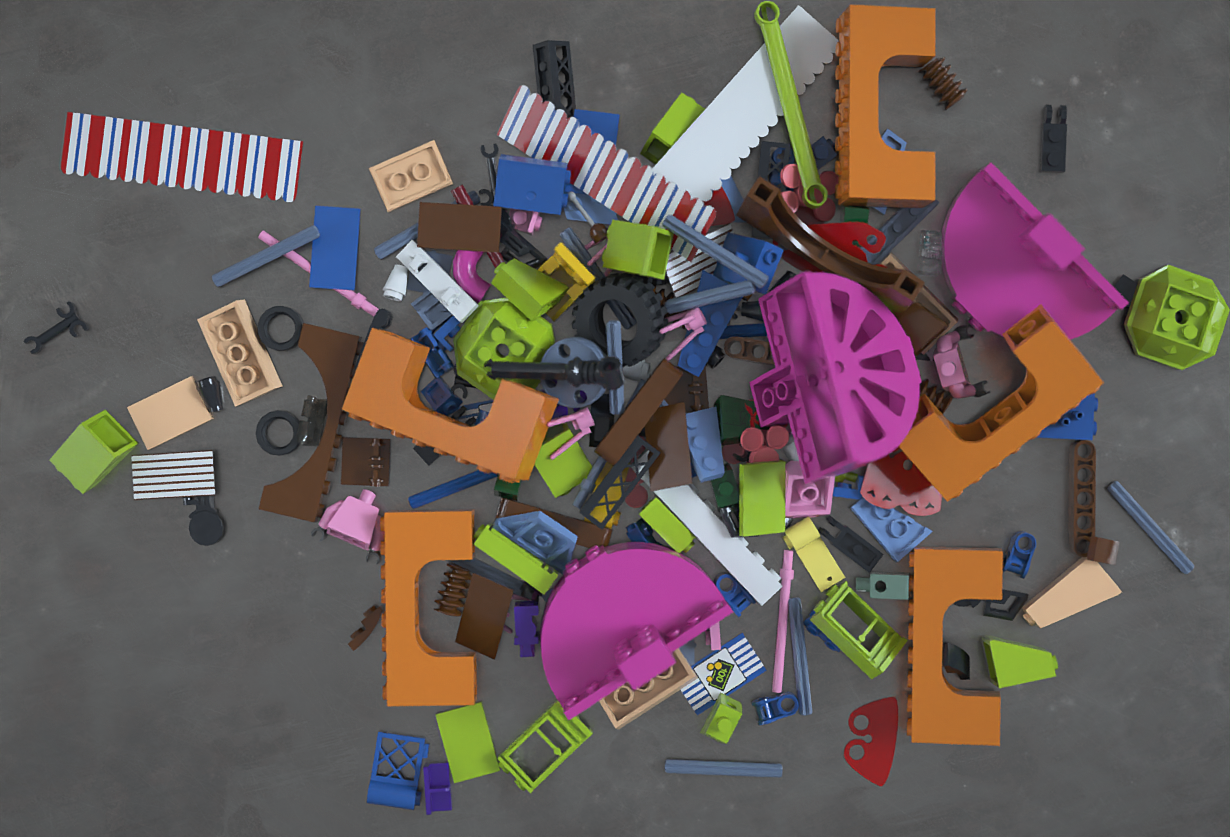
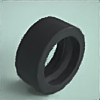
[257,306,304,351]
[255,410,303,456]

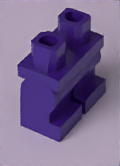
[514,600,540,657]

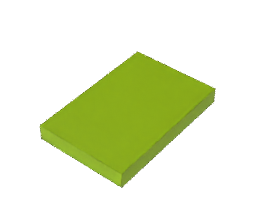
[739,460,786,537]
[435,701,500,783]

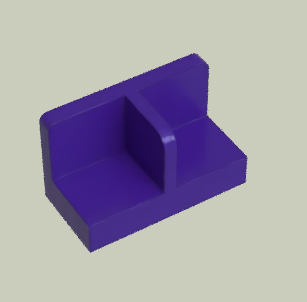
[423,761,452,815]

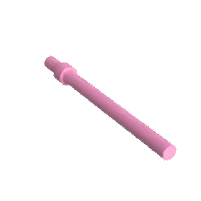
[258,230,379,317]
[772,550,794,693]

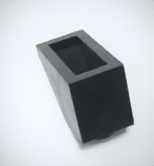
[589,394,614,447]

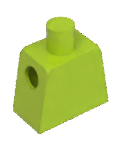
[700,692,742,744]

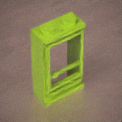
[473,523,559,595]
[810,581,908,679]
[497,700,593,793]

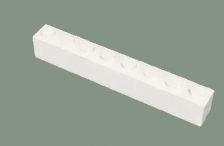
[630,450,782,606]

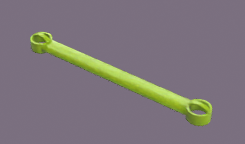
[754,1,828,209]

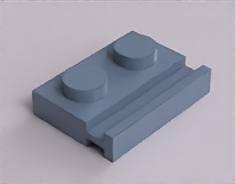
[411,290,453,332]

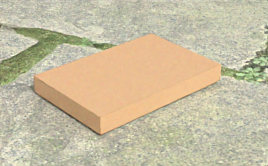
[369,140,453,213]
[127,376,213,450]

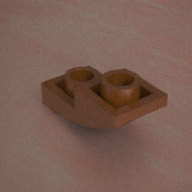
[1087,536,1120,565]
[348,605,385,651]

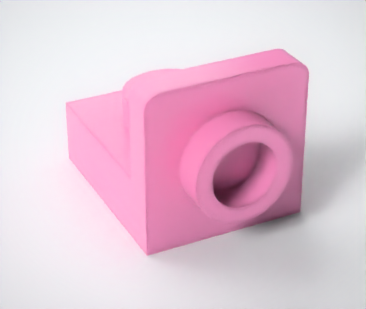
[509,208,543,235]
[705,622,721,650]

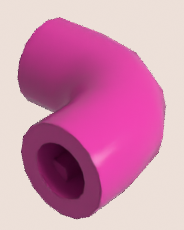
[453,250,491,304]

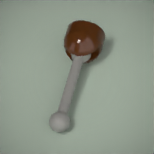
[567,191,608,244]

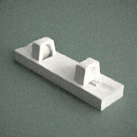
[396,240,479,323]

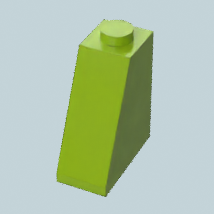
[491,258,569,322]
[638,496,696,553]

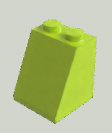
[640,92,705,165]
[602,220,674,280]
[50,410,138,494]
[534,422,593,498]
[981,635,1058,688]

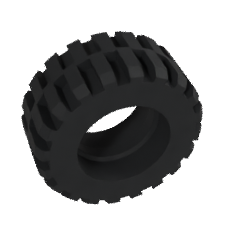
[571,273,668,368]

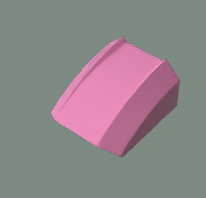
[785,460,835,519]

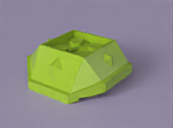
[1124,265,1230,370]
[453,297,556,400]

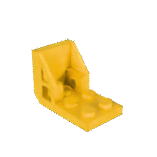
[538,243,595,322]

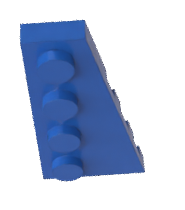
[677,270,743,377]

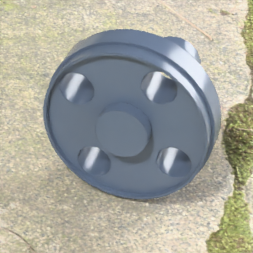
[540,337,607,408]

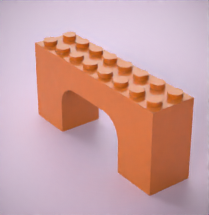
[835,5,935,208]
[898,304,1104,502]
[342,328,559,483]
[380,509,477,706]
[907,546,1003,746]

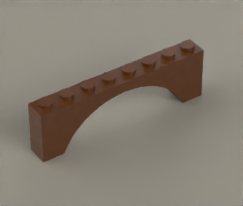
[736,176,925,319]
[259,323,364,523]

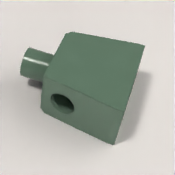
[856,572,910,600]

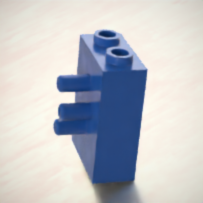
[494,154,571,215]
[713,232,783,295]
[1036,393,1098,440]

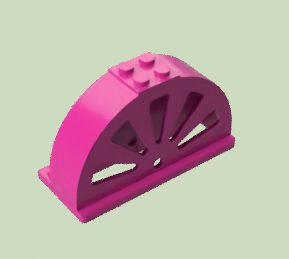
[940,163,1129,340]
[749,271,922,484]
[540,542,733,720]

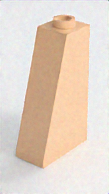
[1021,557,1122,628]

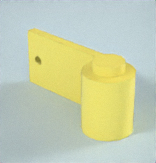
[782,516,846,592]

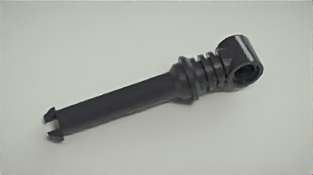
[484,356,625,391]

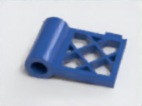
[367,732,429,810]

